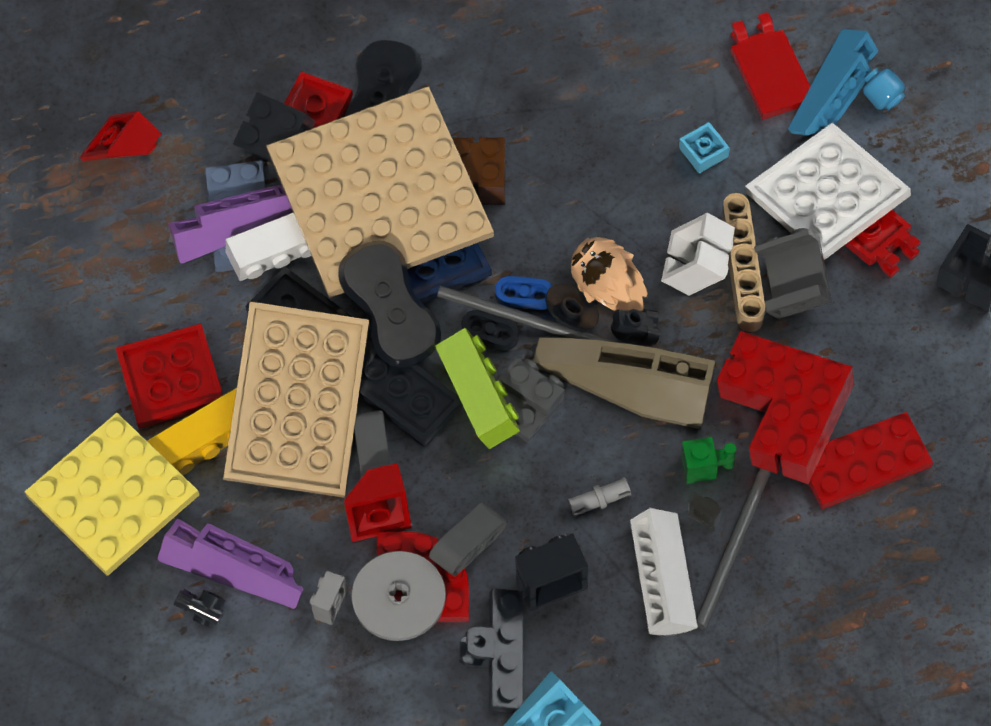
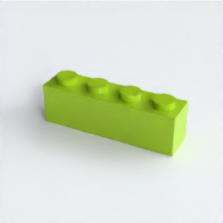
[435,328,520,449]

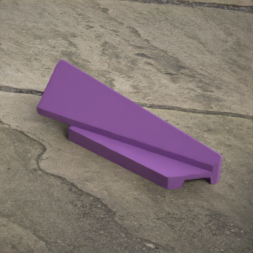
[168,185,293,263]
[158,518,303,609]

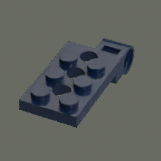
[407,243,492,304]

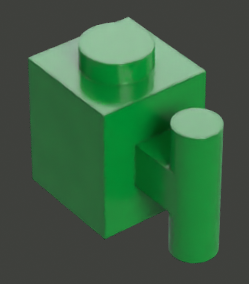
[681,437,736,484]

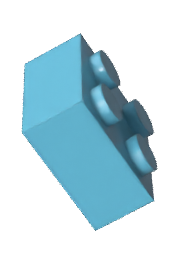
[679,122,730,174]

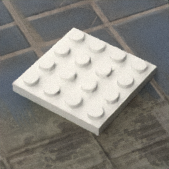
[745,123,911,260]

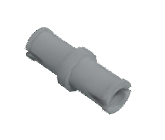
[568,477,632,517]

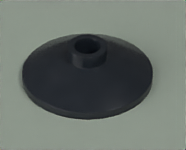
[545,284,599,332]

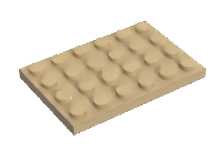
[223,301,369,498]

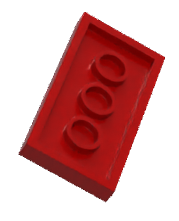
[809,411,933,510]

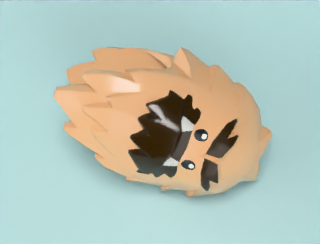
[571,237,648,311]

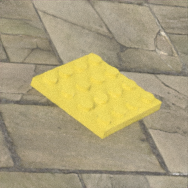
[24,413,199,576]

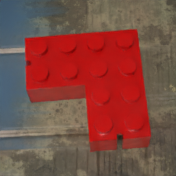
[717,331,854,484]

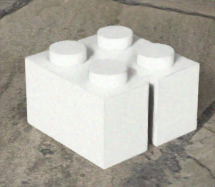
[661,213,735,296]

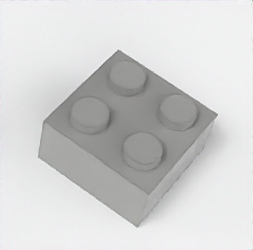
[310,571,347,625]

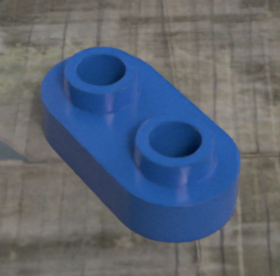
[495,276,552,310]

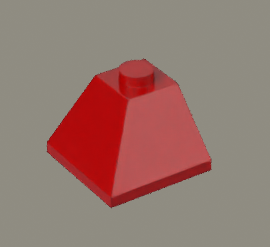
[79,111,162,161]
[344,463,412,542]

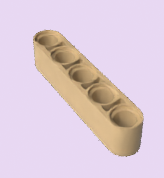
[722,193,765,332]

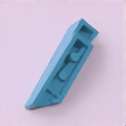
[788,29,878,135]

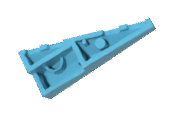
[503,671,601,726]

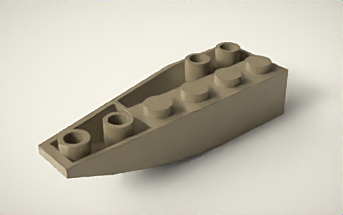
[533,337,715,429]

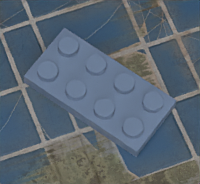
[205,161,266,272]

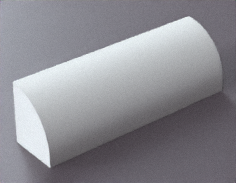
[630,508,698,635]

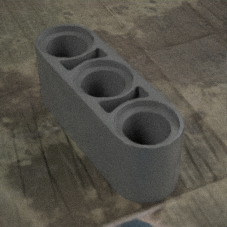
[354,410,390,478]
[429,502,508,577]

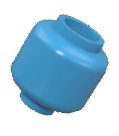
[863,68,906,111]

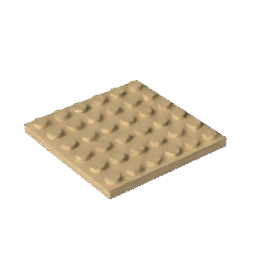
[267,86,494,298]

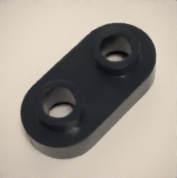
[461,310,519,351]

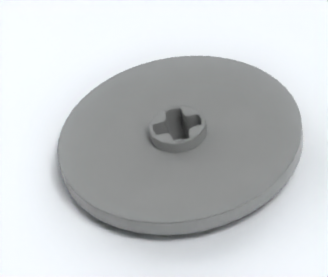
[352,551,446,641]

